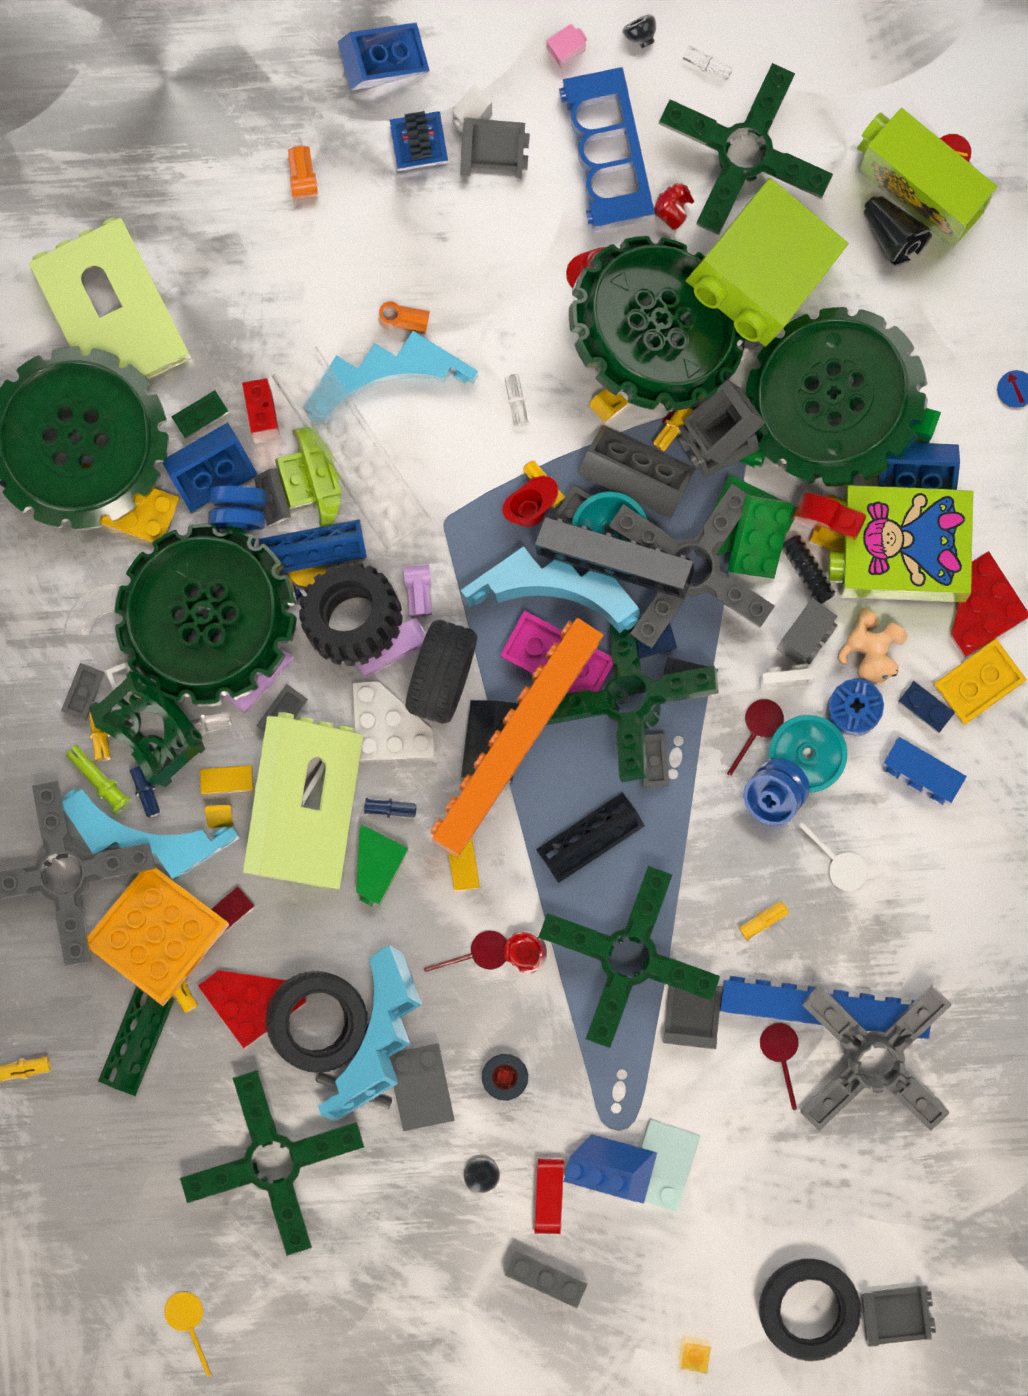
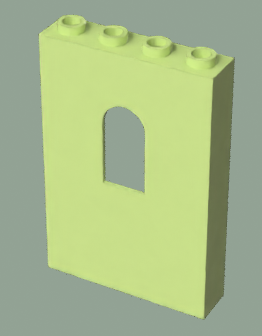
[29,217,191,379]
[243,712,363,889]

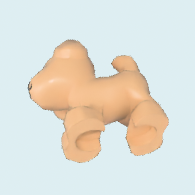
[837,608,908,685]

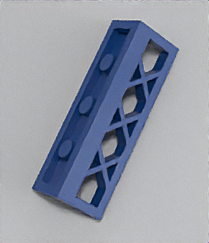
[259,519,367,574]

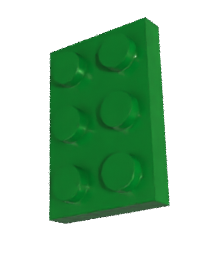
[727,495,793,579]

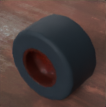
[482,1054,528,1101]

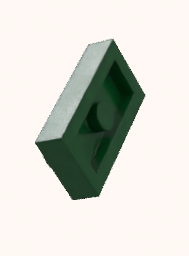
[171,390,229,440]

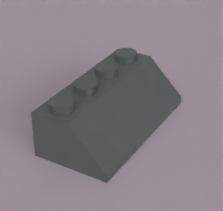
[578,425,695,518]

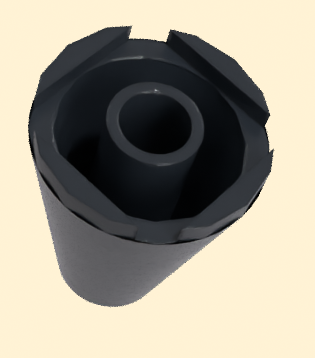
[864,196,932,267]

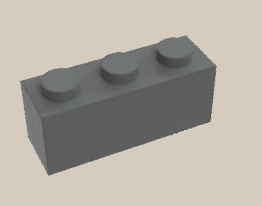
[505,1250,588,1308]

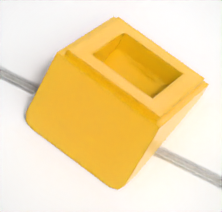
[589,389,629,423]
[205,804,234,828]

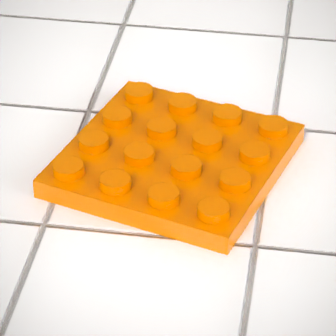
[87,867,229,1006]

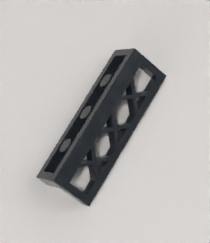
[536,792,645,883]

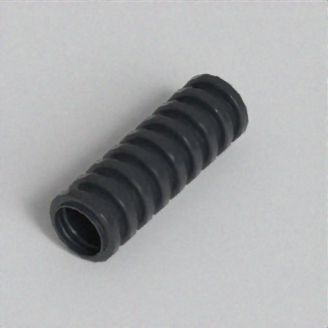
[782,535,836,604]

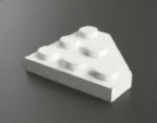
[353,681,435,761]

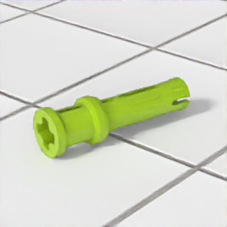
[65,744,132,815]

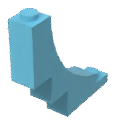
[303,331,479,425]
[460,546,640,633]
[63,789,240,881]
[318,945,422,1122]

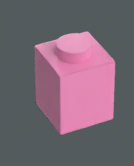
[546,23,587,67]

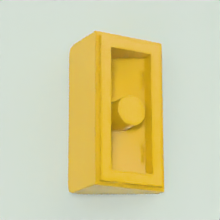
[200,765,254,795]
[448,838,480,892]

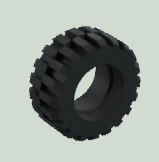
[299,562,403,666]

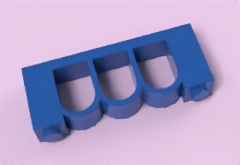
[559,67,655,232]

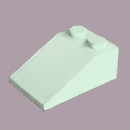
[641,1120,700,1212]

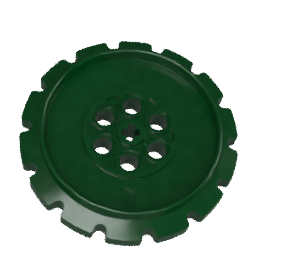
[569,236,746,411]
[745,307,928,487]
[0,347,169,530]
[115,523,297,706]

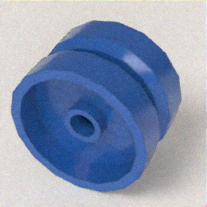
[208,486,266,531]
[743,758,810,825]

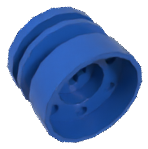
[826,679,884,737]

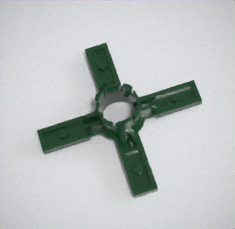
[659,63,833,235]
[546,623,719,783]
[538,866,720,1048]
[180,1070,365,1256]

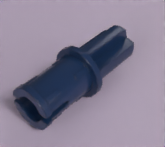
[129,766,160,817]
[364,797,417,819]

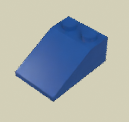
[338,22,430,90]

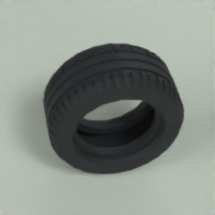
[405,619,477,724]
[265,971,369,1073]
[759,1258,861,1361]

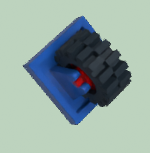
[389,111,448,171]

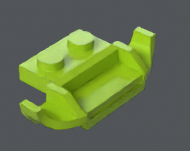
[275,427,342,527]

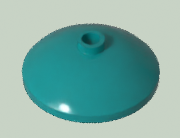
[572,492,647,541]
[769,715,848,793]

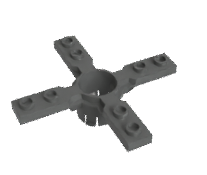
[609,484,775,649]
[0,781,155,967]
[800,984,952,1131]

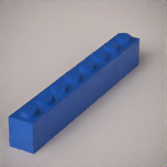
[720,976,931,1040]

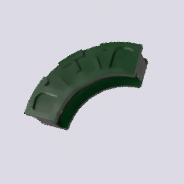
[89,671,205,788]

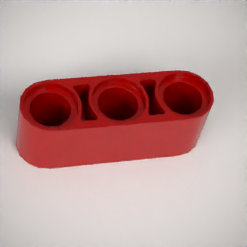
[534,1157,564,1235]

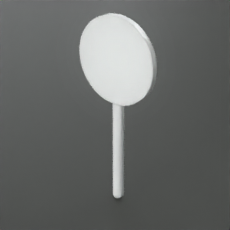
[799,822,868,891]

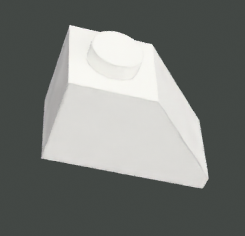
[452,84,492,133]

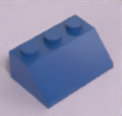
[162,422,258,513]
[878,442,960,490]
[563,1134,658,1204]

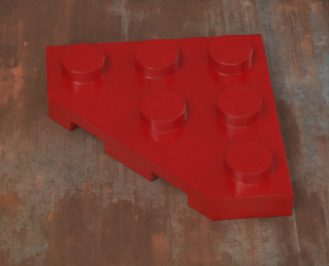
[951,551,1028,658]
[198,970,307,1049]

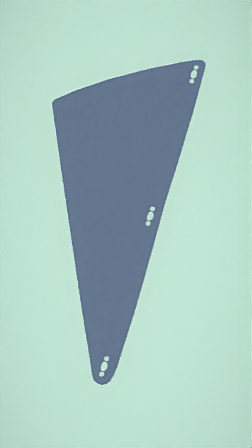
[443,400,753,1131]

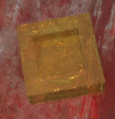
[681,1342,711,1373]

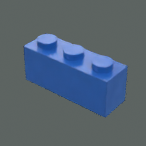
[881,737,967,806]

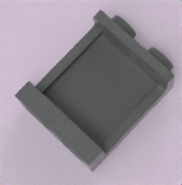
[460,118,530,179]
[678,404,760,477]
[663,986,723,1049]
[861,1285,936,1347]

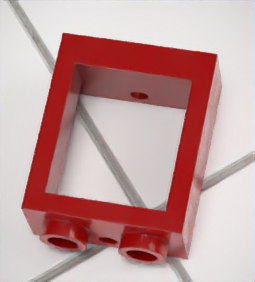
[242,378,281,444]

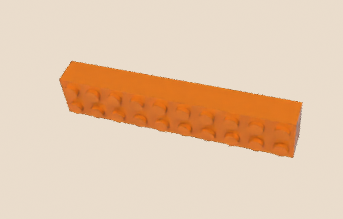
[430,618,603,858]

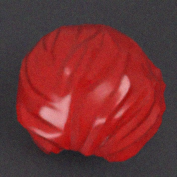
[654,183,694,231]
[504,931,547,973]

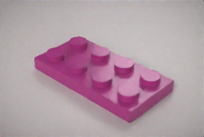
[500,610,613,693]

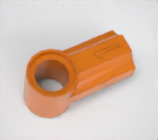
[288,145,318,199]
[378,301,430,334]

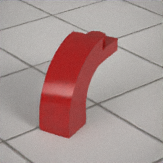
[792,493,867,540]

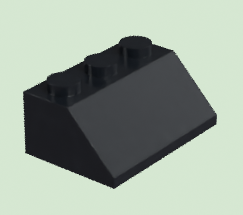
[461,700,520,784]

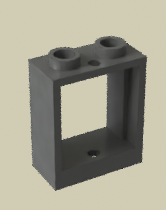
[683,379,765,464]

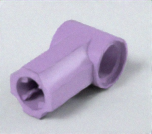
[403,564,432,617]

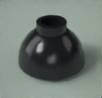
[622,14,657,48]
[464,1157,500,1194]

